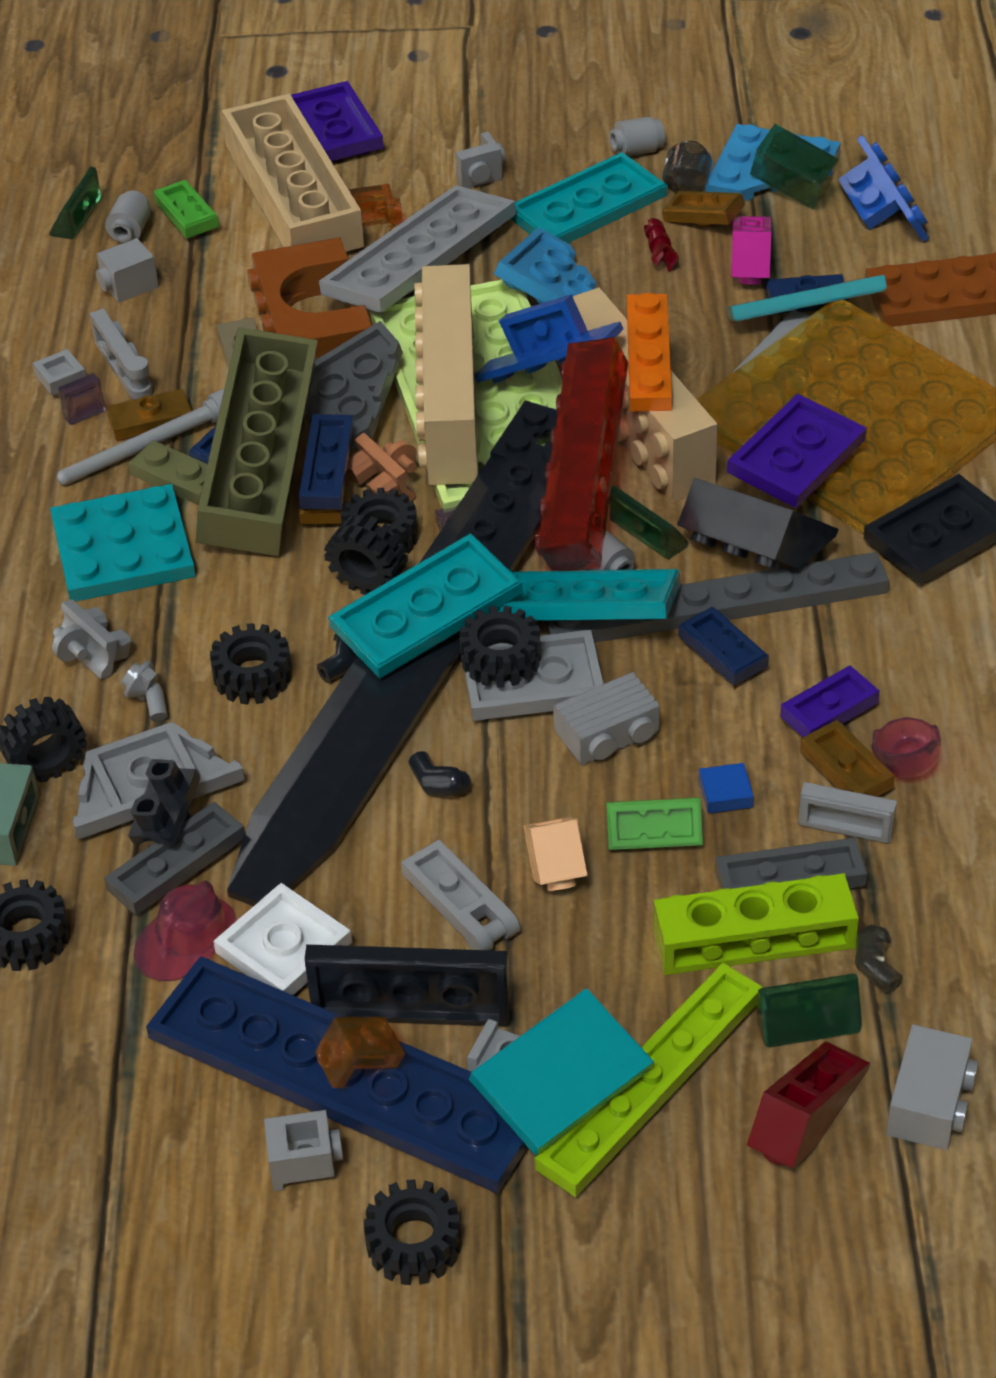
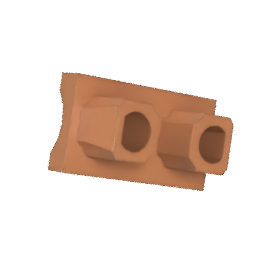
[347,433,417,502]

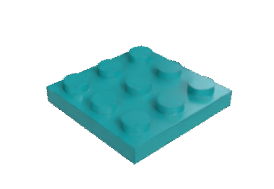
[50,484,196,602]

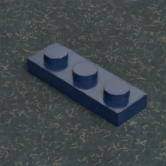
[299,414,354,510]

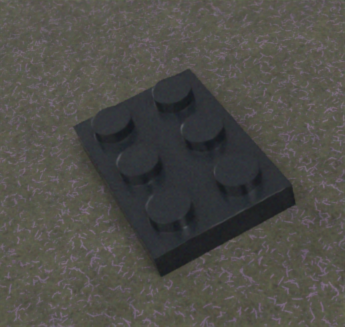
[863,474,996,585]

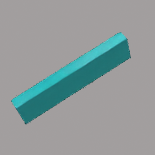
[727,275,887,321]

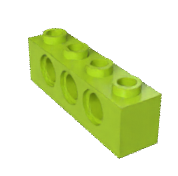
[653,873,859,975]

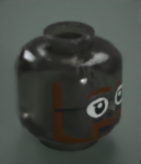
[662,140,713,194]

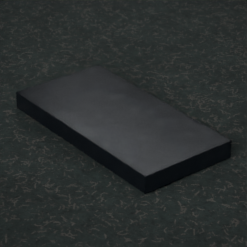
[304,944,511,1026]

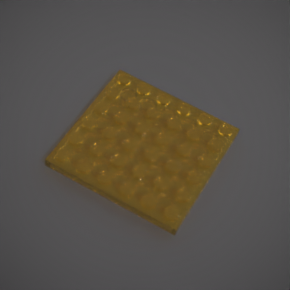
[697,299,996,535]

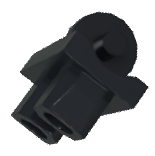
[128,759,201,846]

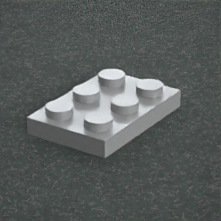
[464,630,604,721]

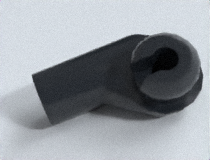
[317,633,357,683]
[408,751,471,797]

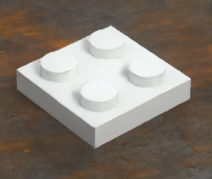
[213,883,352,995]

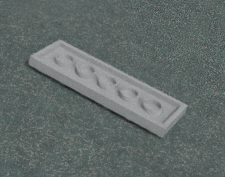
[319,185,516,313]

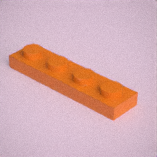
[627,293,672,411]

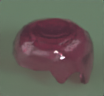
[871,716,942,779]

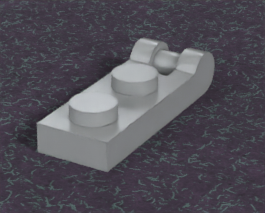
[89,308,153,400]
[401,839,520,950]

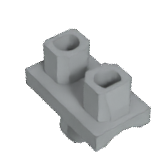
[52,599,131,679]

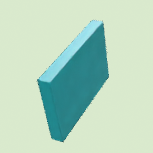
[469,988,654,1156]

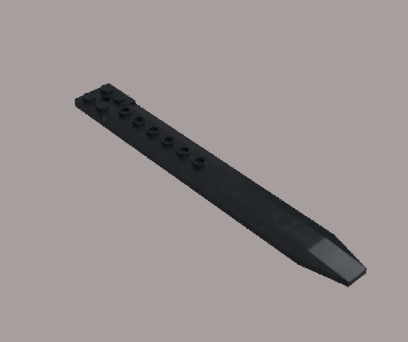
[227,400,600,906]

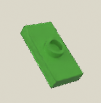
[153,180,219,239]
[606,797,703,850]

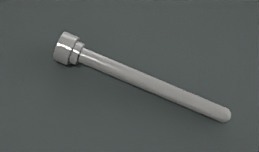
[57,389,224,485]

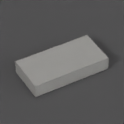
[798,782,897,844]

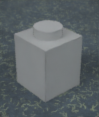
[95,238,159,303]

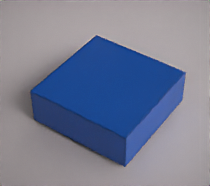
[698,763,754,813]

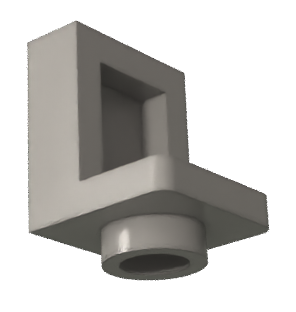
[455,131,505,188]

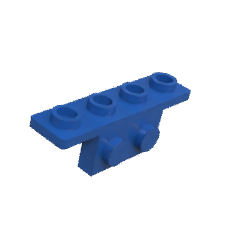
[838,135,929,242]
[474,294,624,383]

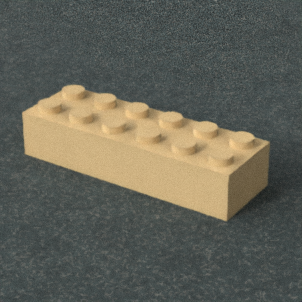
[222,93,364,253]
[414,264,478,485]
[555,287,718,502]

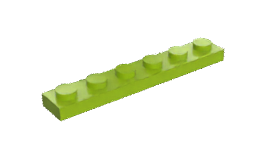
[535,963,763,1198]

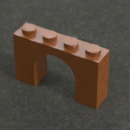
[247,237,372,360]

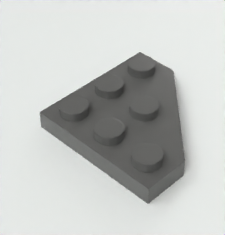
[306,321,403,452]

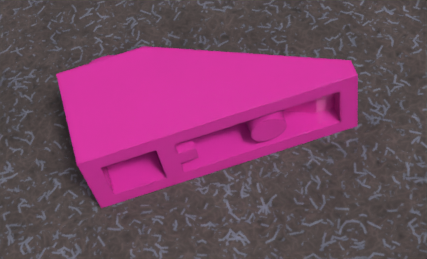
[731,216,771,284]

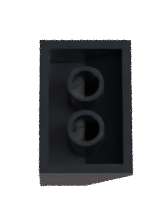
[677,477,839,571]

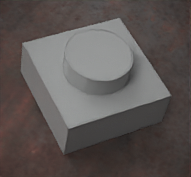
[32,349,87,396]

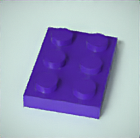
[291,81,384,163]
[727,393,867,508]

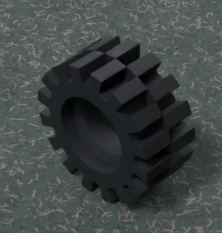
[341,488,418,553]
[324,515,408,595]
[460,606,541,688]
[210,623,292,705]
[0,697,87,783]
[0,879,70,971]
[364,1179,462,1285]

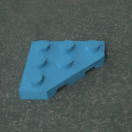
[705,124,841,201]
[494,227,597,304]

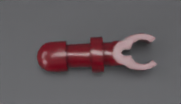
[644,218,679,272]

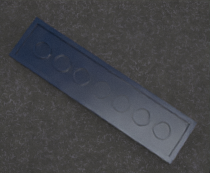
[146,956,527,1194]

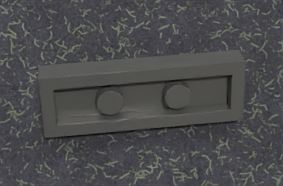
[104,802,245,915]
[715,838,867,889]

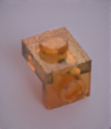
[348,184,402,231]
[315,1017,405,1088]

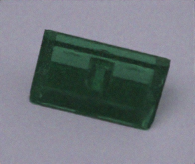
[49,166,101,240]
[610,485,689,560]
[757,974,862,1048]

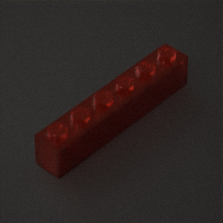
[535,337,628,571]

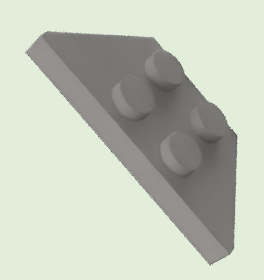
[73,722,245,840]

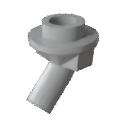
[121,660,168,722]

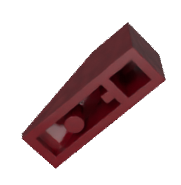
[747,1041,870,1169]

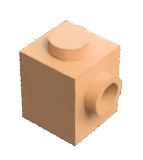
[523,817,587,891]

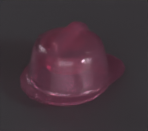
[133,880,236,981]

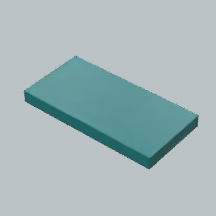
[510,152,668,243]
[328,533,523,679]
[497,569,681,620]

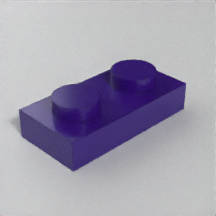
[780,665,880,737]

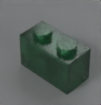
[750,124,839,210]

